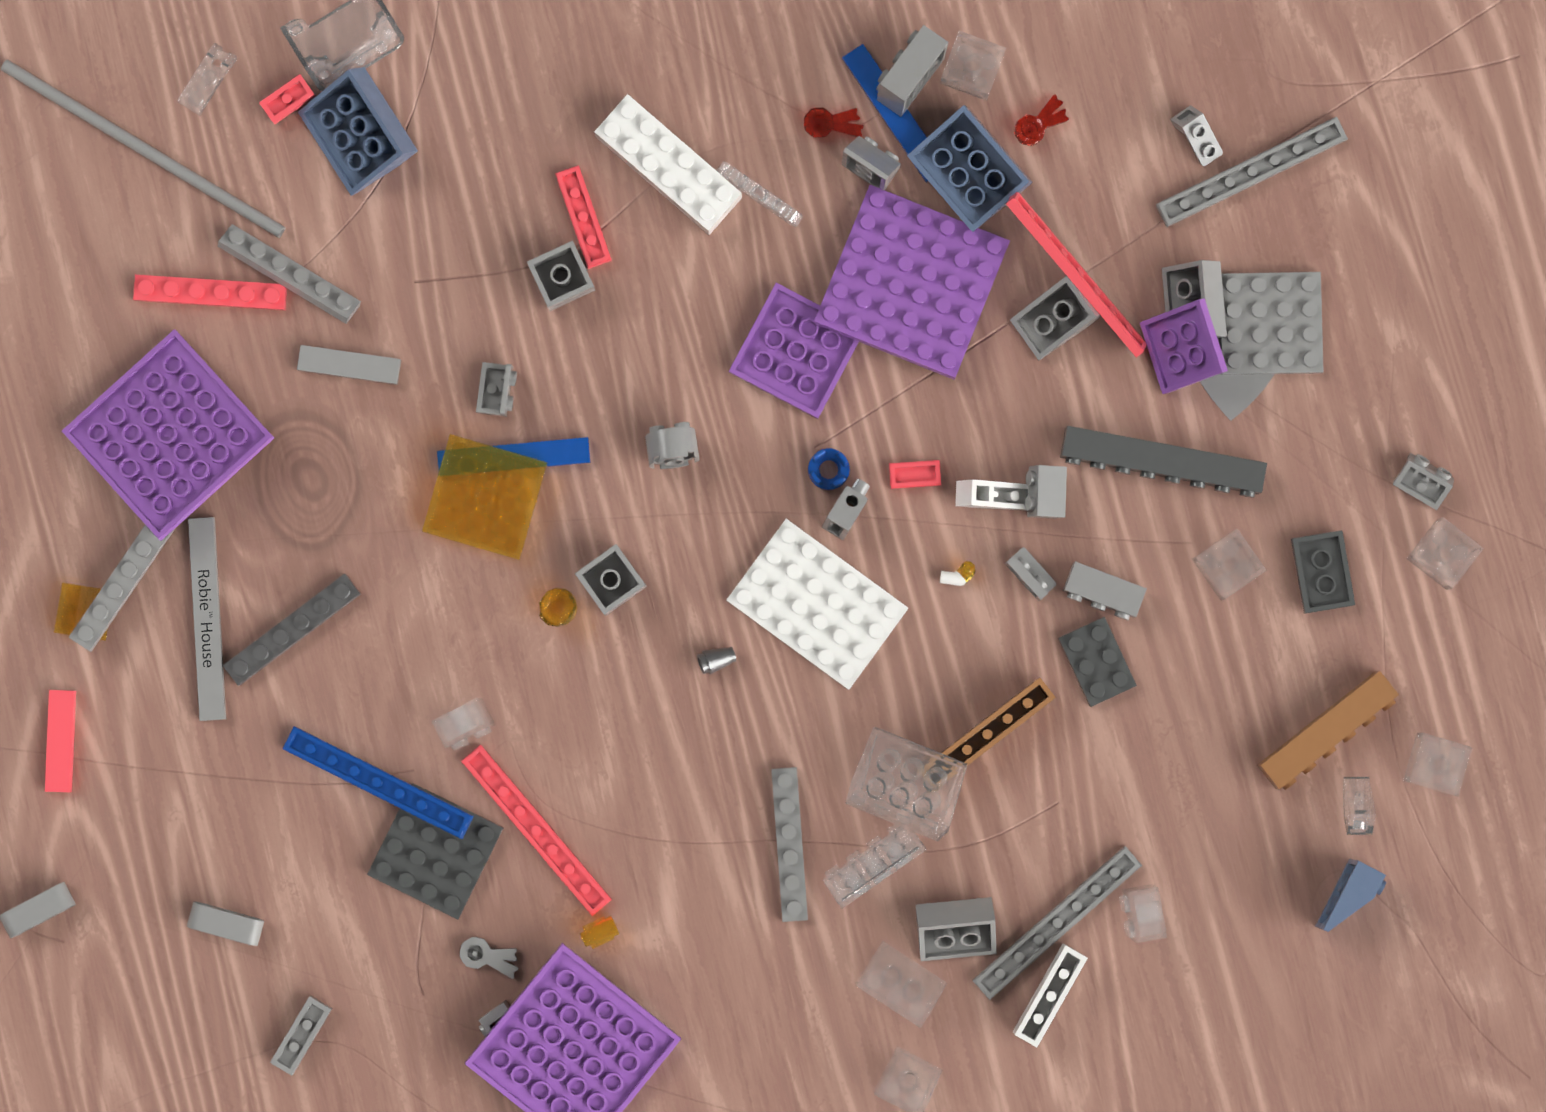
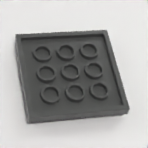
[367,783,504,920]

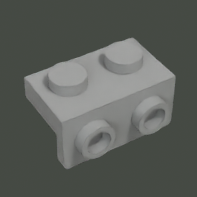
[476,362,517,417]

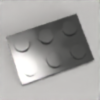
[1291,530,1355,614]
[1058,617,1137,707]

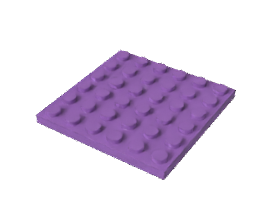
[814,185,1010,380]
[62,329,274,541]
[465,943,681,1112]

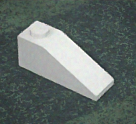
[955,480,1028,510]

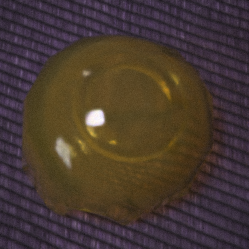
[539,588,577,627]

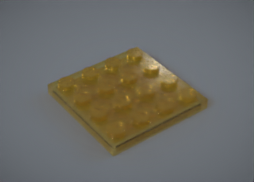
[422,434,548,560]

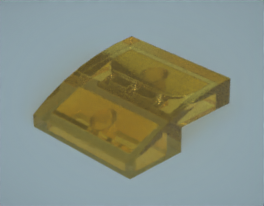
[53,583,108,641]

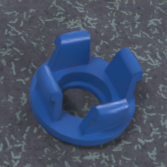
[808,448,850,490]

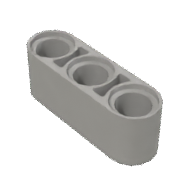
[0,882,76,939]
[187,901,264,946]

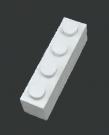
[1013,944,1088,1047]

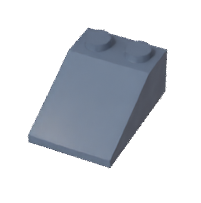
[1315,859,1386,932]

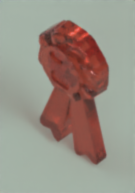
[1014,94,1069,146]
[804,107,864,138]

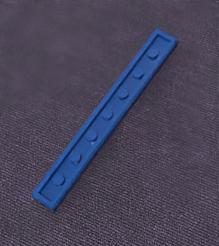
[283,726,474,839]

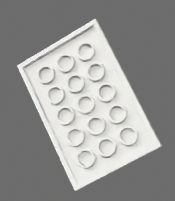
[726,519,908,690]

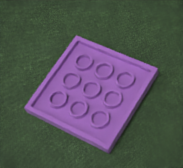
[729,283,859,419]

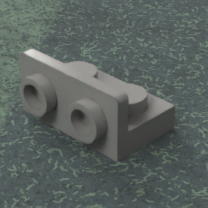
[1393,453,1454,510]
[1004,547,1056,601]

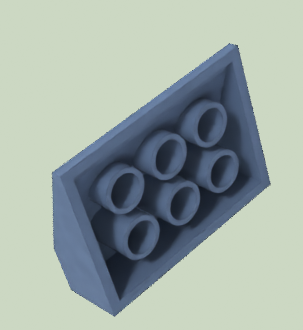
[298,67,418,196]
[907,105,1032,232]

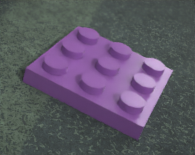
[1140,298,1228,394]

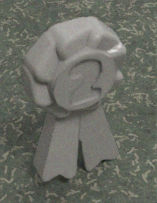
[459,937,518,979]

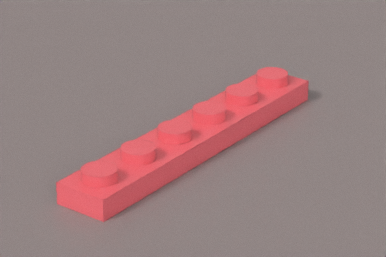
[133,274,287,311]

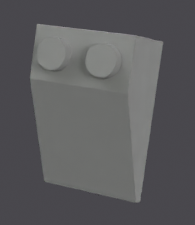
[842,136,901,191]
[1010,276,1101,360]

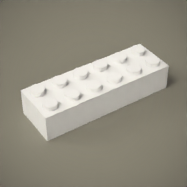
[594,94,742,235]

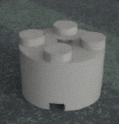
[645,422,700,469]

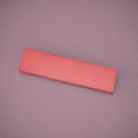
[555,165,612,269]
[45,690,76,792]

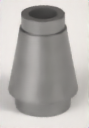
[697,647,736,675]

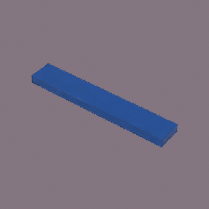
[842,44,928,183]
[437,437,591,477]

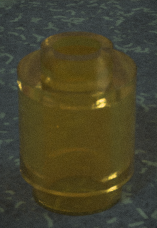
[580,916,619,949]

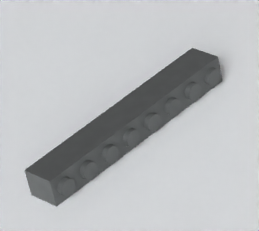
[1060,426,1267,498]

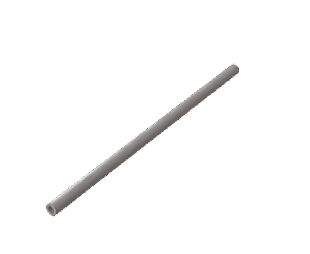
[1,60,285,238]

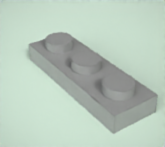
[270,996,333,1076]

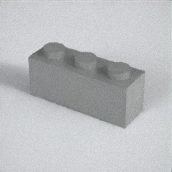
[1063,561,1147,620]

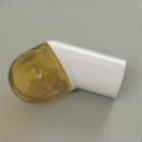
[940,561,976,586]

